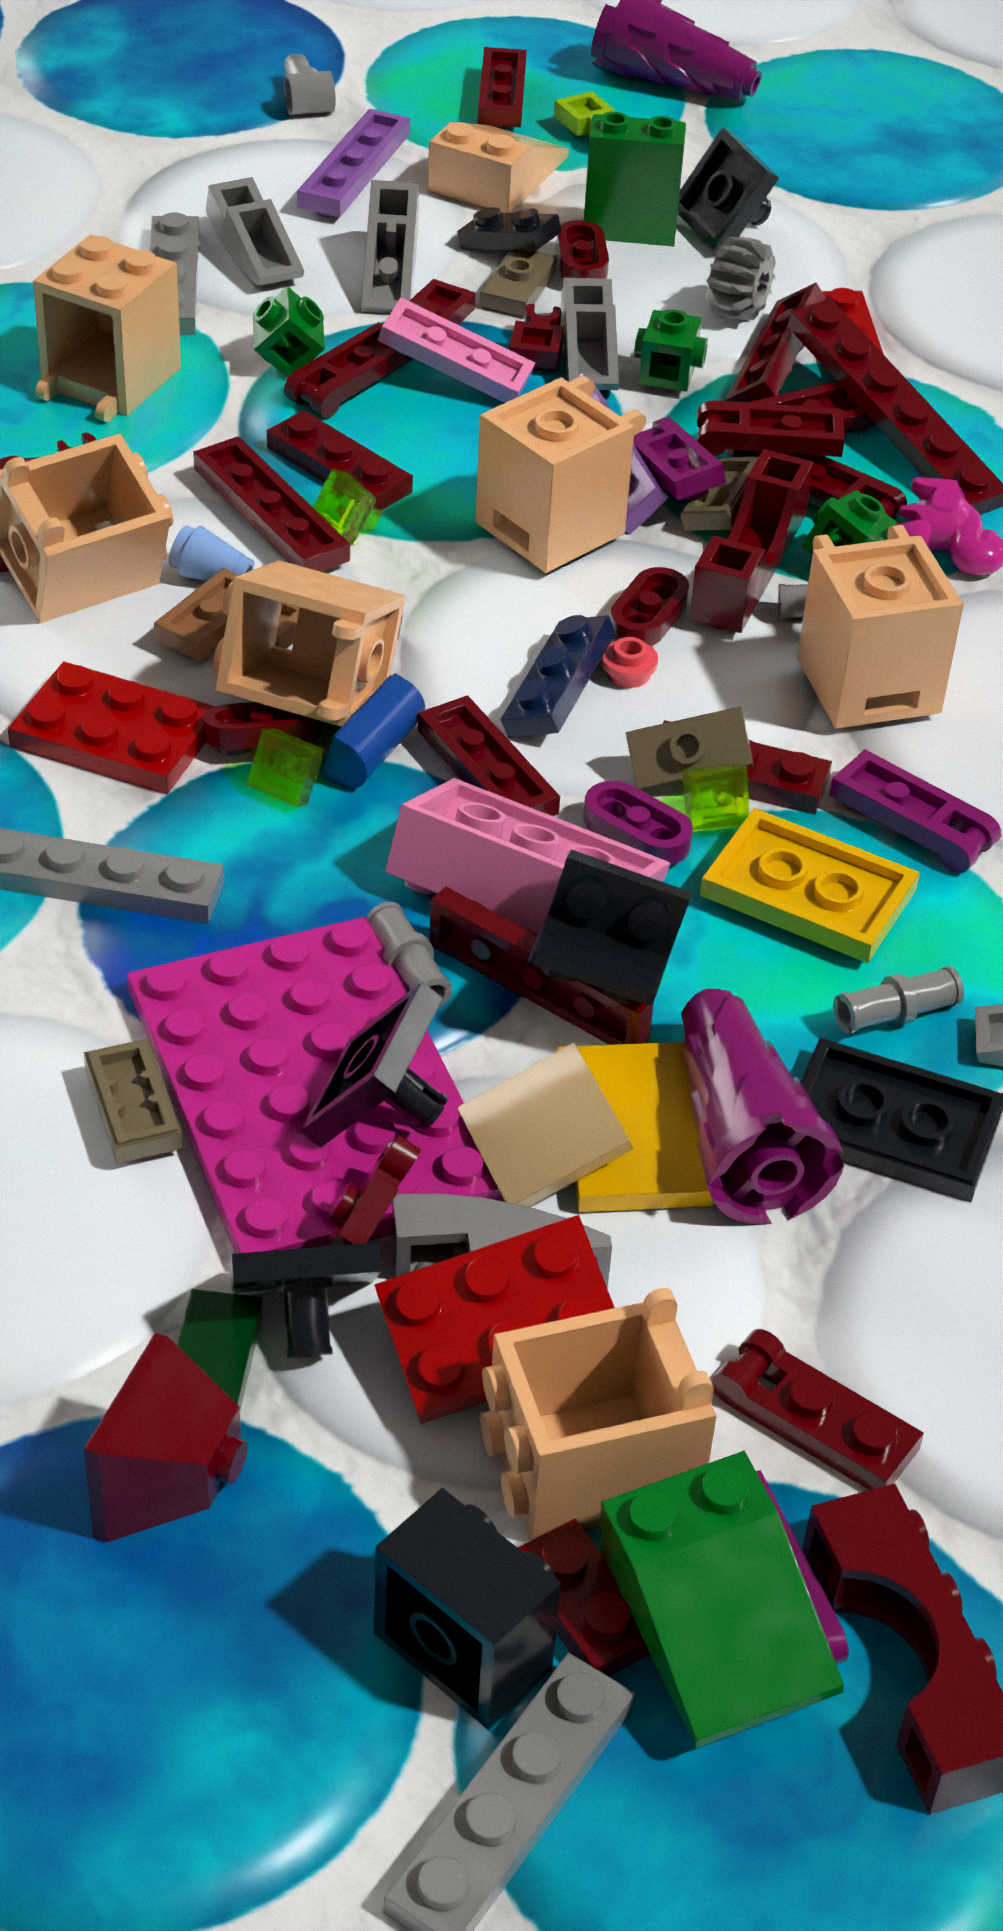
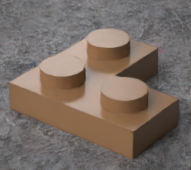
[154,568,300,662]

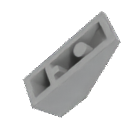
[361,180,419,314]

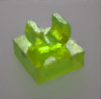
[313,469,383,546]
[246,728,323,807]
[683,763,749,832]

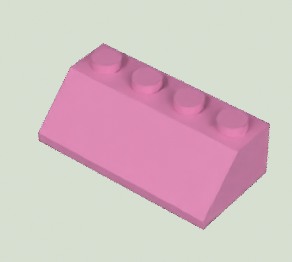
[385,778,670,936]

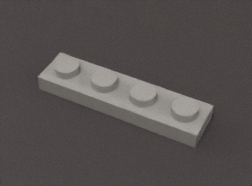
[150,212,200,335]
[0,828,225,924]
[384,1652,635,1931]

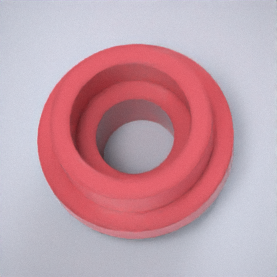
[601,637,658,688]

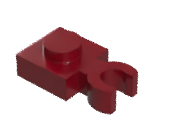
[509,303,564,370]
[326,1135,421,1246]

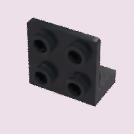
[528,849,692,1005]

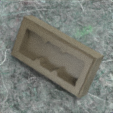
[480,250,557,317]
[680,457,758,531]
[625,706,754,791]
[83,1038,183,1164]

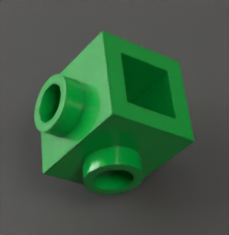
[253,286,325,378]
[634,310,708,392]
[802,490,897,555]

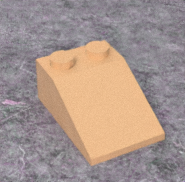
[428,122,569,213]

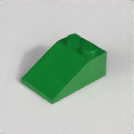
[601,1450,844,1749]

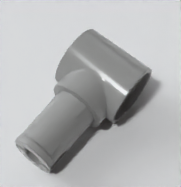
[284,54,336,116]

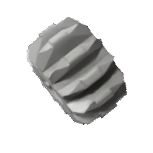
[706,237,776,320]

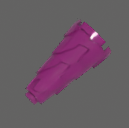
[591,0,762,101]
[681,989,844,1224]

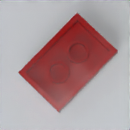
[8,661,216,795]
[374,1215,615,1424]

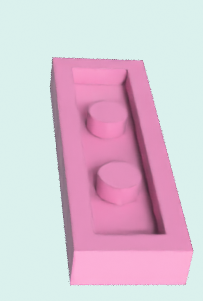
[378,298,535,403]

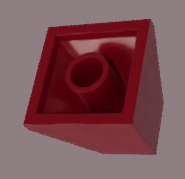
[84,1332,248,1543]

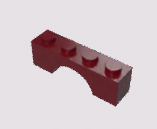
[689,449,814,633]
[802,1483,1003,1815]

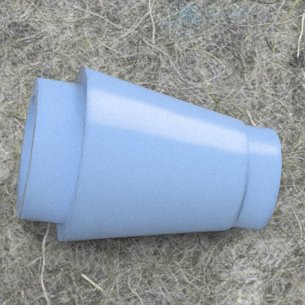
[169,525,255,582]

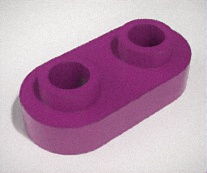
[583,781,693,865]

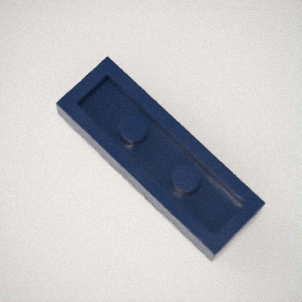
[500,615,616,738]

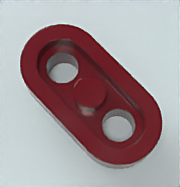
[556,220,609,279]
[610,567,689,646]
[203,702,321,755]

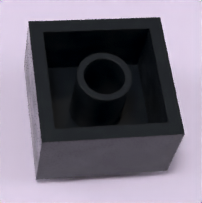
[374,1488,561,1731]

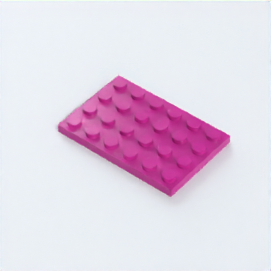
[127,916,505,1253]

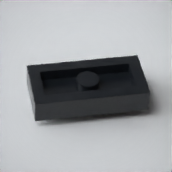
[457,207,562,251]

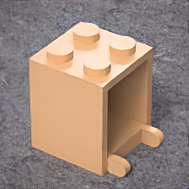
[33,235,181,422]
[475,376,646,573]
[0,433,173,623]
[797,525,964,729]
[213,560,406,727]
[479,1288,717,1541]

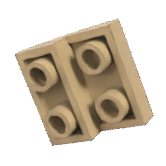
[457,1043,634,1207]

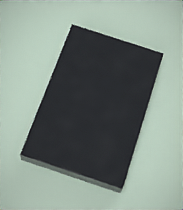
[801,1038,1003,1203]

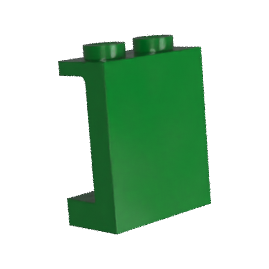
[583,112,686,247]

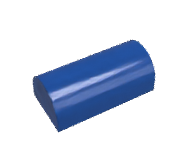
[322,673,425,789]

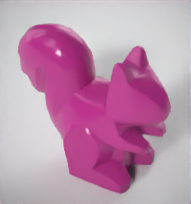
[896,477,1003,575]

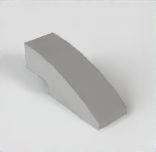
[206,177,304,286]
[560,278,619,390]
[391,1193,612,1289]

